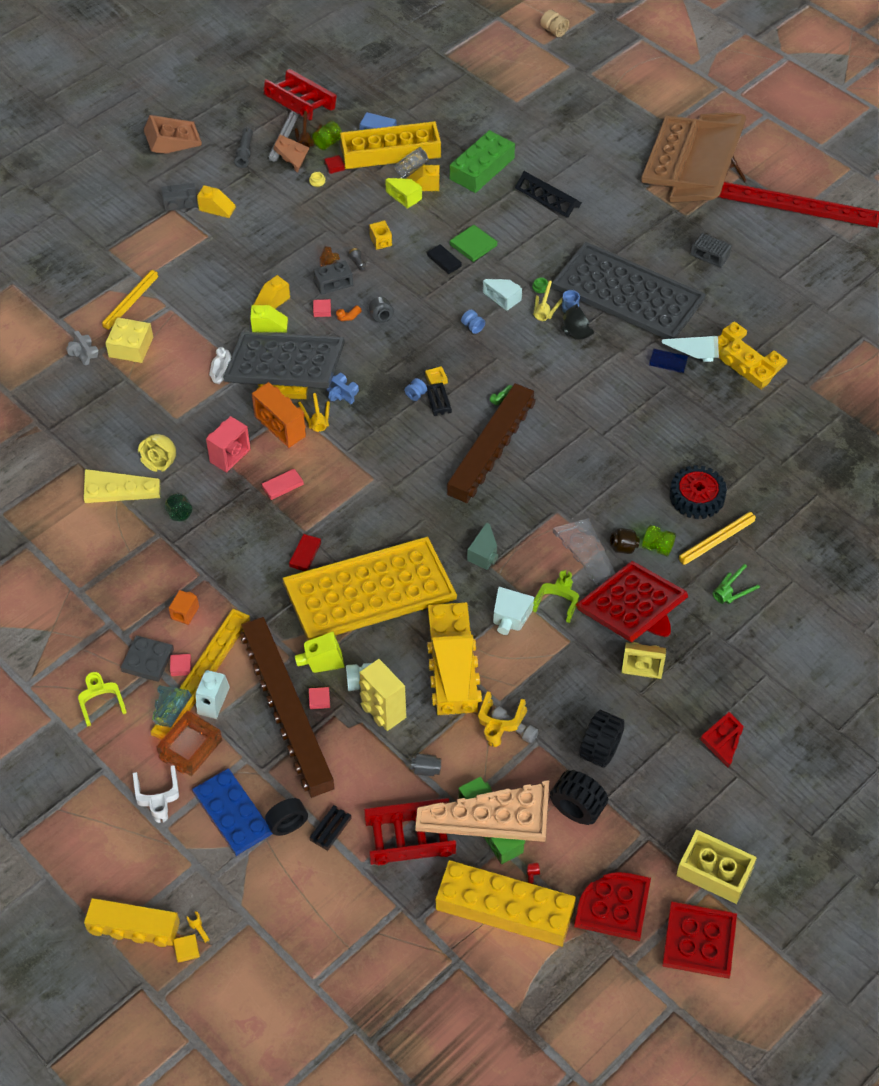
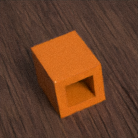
[169,590,199,625]

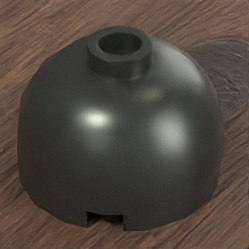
[562,304,594,340]

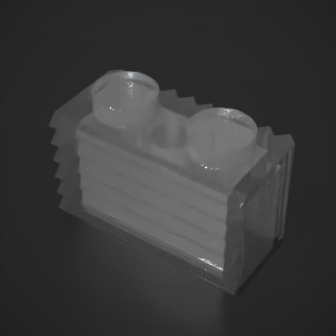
[394,147,429,179]

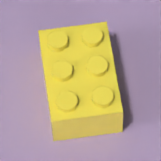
[359,659,406,731]
[676,829,757,904]

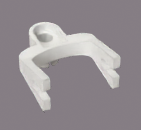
[133,765,179,823]

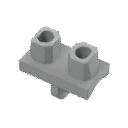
[66,331,99,365]

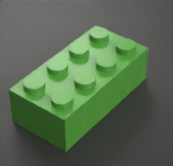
[450,130,515,193]

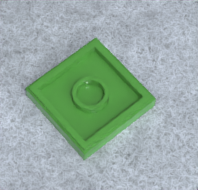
[450,225,497,262]

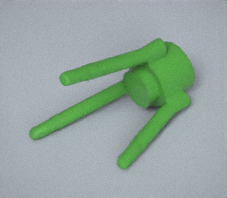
[712,564,760,604]

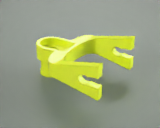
[78,672,127,727]

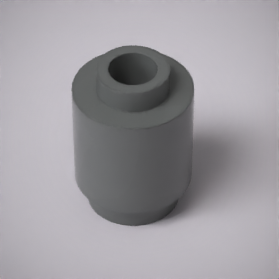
[411,754,442,776]

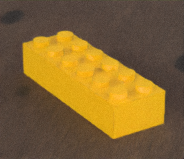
[340,121,441,169]
[436,860,576,947]

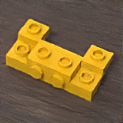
[718,321,787,390]

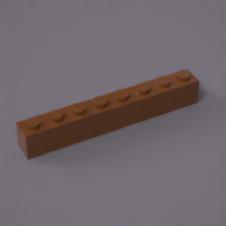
[447,383,536,503]

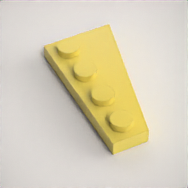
[84,469,160,503]

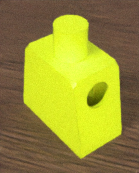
[295,632,345,673]

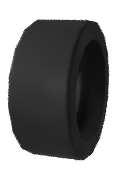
[265,798,308,836]

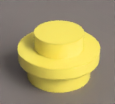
[309,172,326,187]

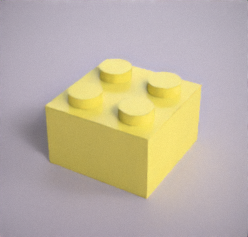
[106,317,153,363]

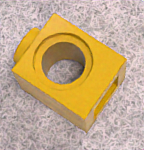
[369,220,392,250]

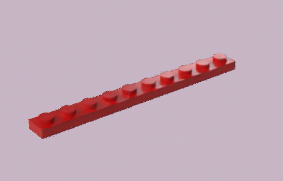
[718,182,879,228]

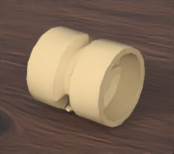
[541,9,569,37]

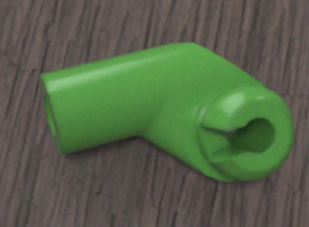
[490,385,512,405]

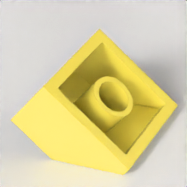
[621,642,666,679]

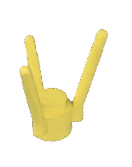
[533,280,563,321]

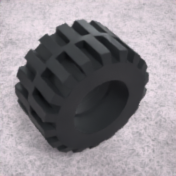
[580,710,624,768]
[550,770,609,825]

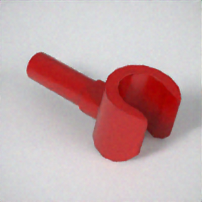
[527,863,540,884]

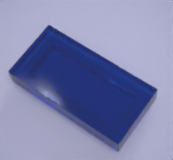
[649,349,688,373]

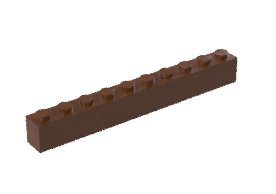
[239,617,335,798]

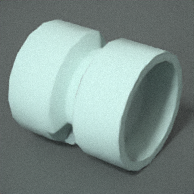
[346,663,372,691]

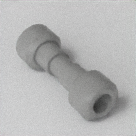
[491,706,538,743]

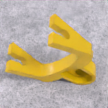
[478,691,527,747]

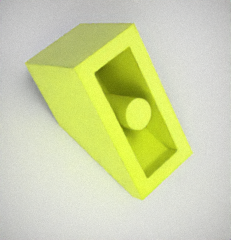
[385,178,422,209]
[250,305,288,332]

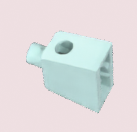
[493,587,535,635]
[196,670,230,719]

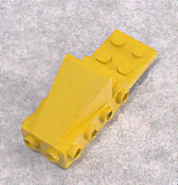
[427,602,482,715]

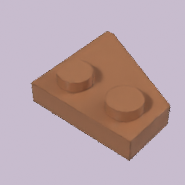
[273,135,309,172]

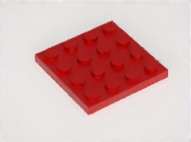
[576,561,688,643]

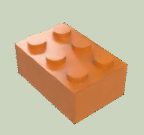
[252,382,306,448]

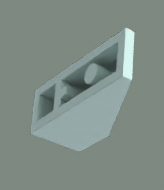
[662,336,719,362]

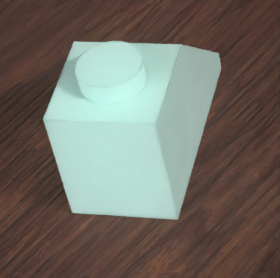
[483,279,522,311]

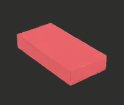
[262,469,304,500]

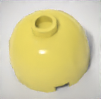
[138,434,176,472]

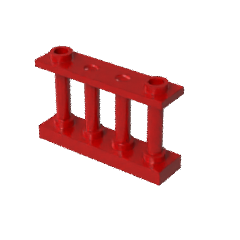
[264,69,337,121]
[364,798,456,865]

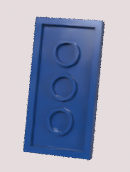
[192,768,273,856]

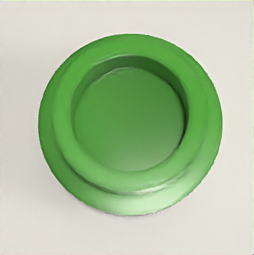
[532,278,548,293]

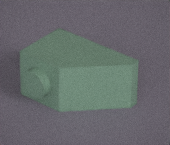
[467,523,498,570]

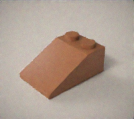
[144,115,202,154]

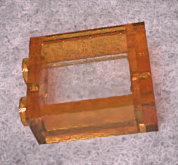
[156,710,222,777]

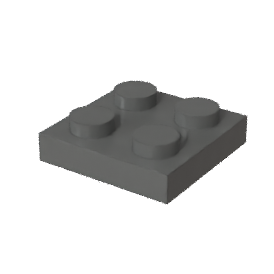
[121,635,174,682]

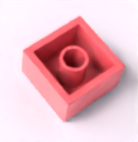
[206,416,251,473]

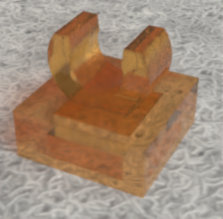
[320,246,340,267]

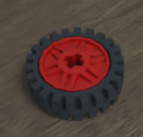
[670,465,727,519]

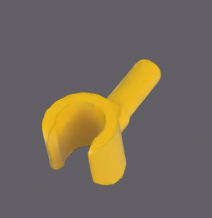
[187,911,210,943]

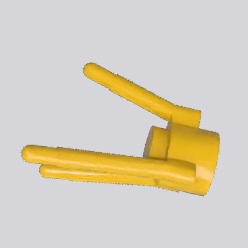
[298,393,330,432]

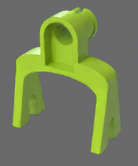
[533,570,579,623]

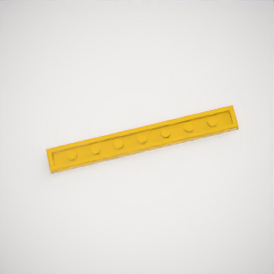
[151,609,250,743]

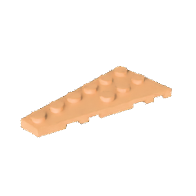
[415,780,549,842]

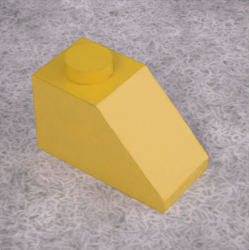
[407,165,440,191]
[197,185,236,218]
[253,275,290,309]

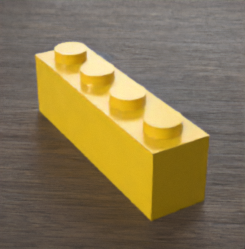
[84,898,180,947]

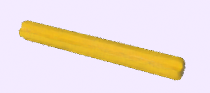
[102,270,158,330]
[679,512,756,565]

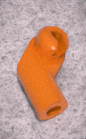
[336,305,362,321]

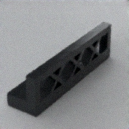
[515,171,582,218]

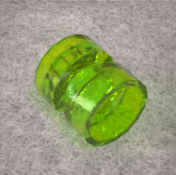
[312,121,342,150]
[642,525,676,557]

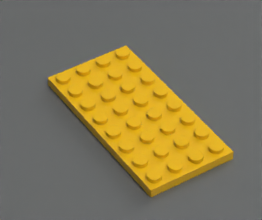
[283,537,457,641]

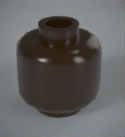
[610,528,640,554]

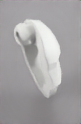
[209,347,232,384]

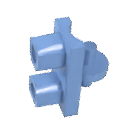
[327,373,359,404]

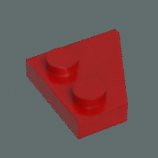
[700,712,744,768]

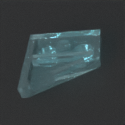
[152,686,192,727]

